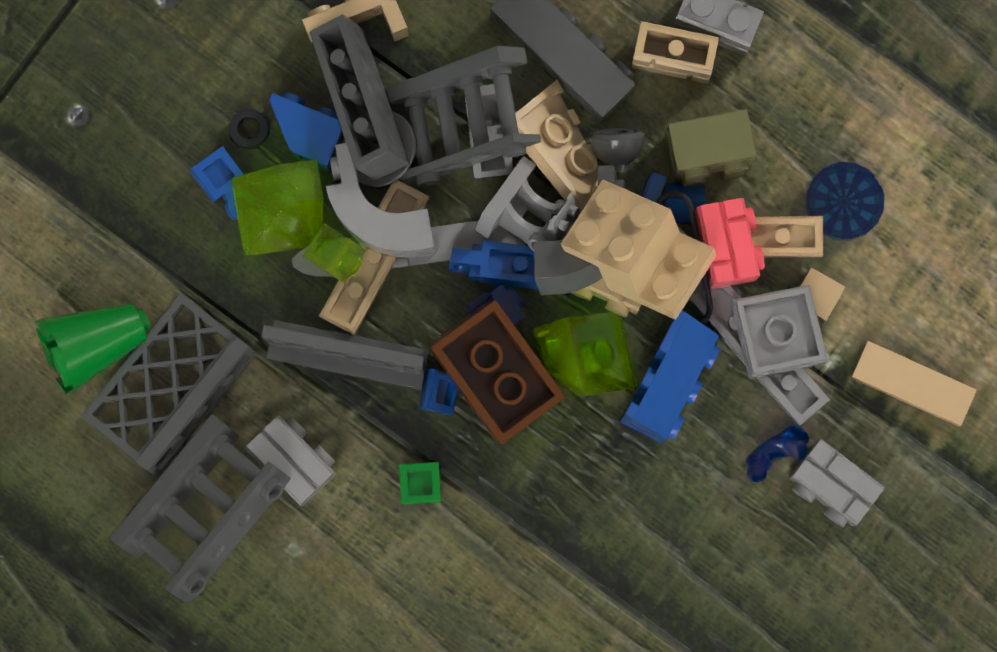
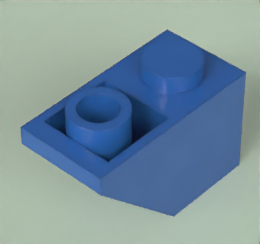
[269,92,344,172]

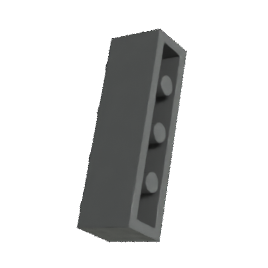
[490,0,636,124]
[310,14,410,181]

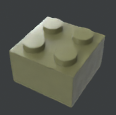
[663,109,757,187]

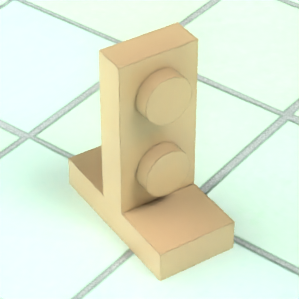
[302,0,409,42]

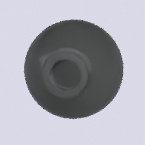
[590,128,645,173]

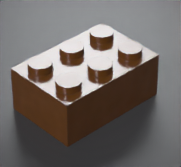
[426,299,566,445]

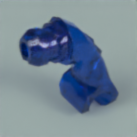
[746,425,810,483]

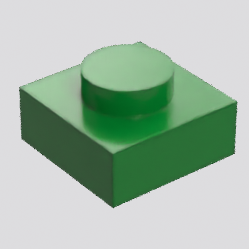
[399,462,441,505]

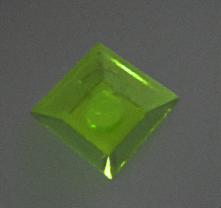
[231,160,324,256]
[534,312,638,397]

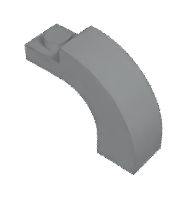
[326,143,436,257]

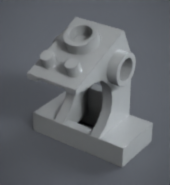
[475,156,580,252]

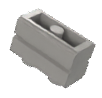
[674,0,764,56]
[245,415,337,507]
[789,439,885,527]

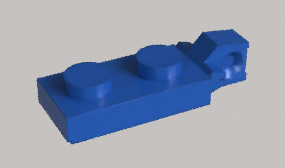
[449,240,539,290]

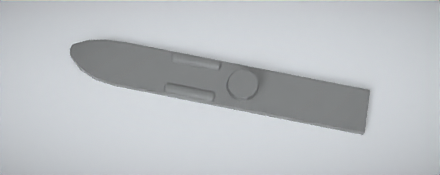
[292,220,526,277]

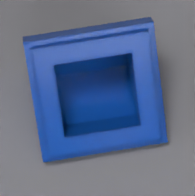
[664,183,706,225]
[418,369,458,415]

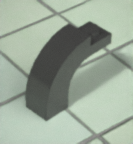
[534,165,626,296]

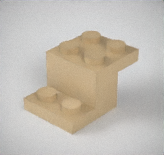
[561,180,717,320]

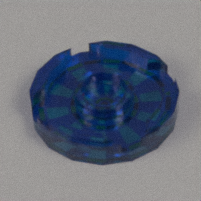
[805,162,884,241]

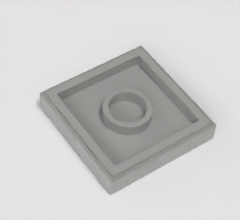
[731,285,828,379]

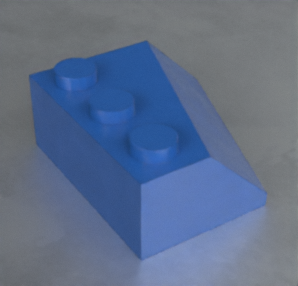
[620,311,721,444]

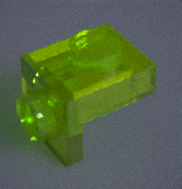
[302,223,366,283]

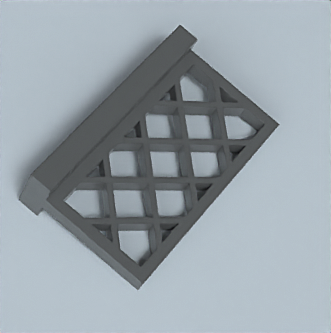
[81,293,257,477]
[261,320,430,390]

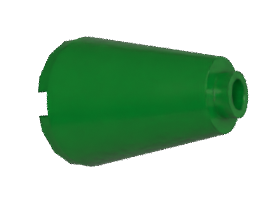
[35,304,151,395]

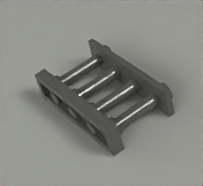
[385,46,541,186]
[110,414,291,604]

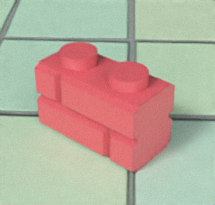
[694,198,765,290]

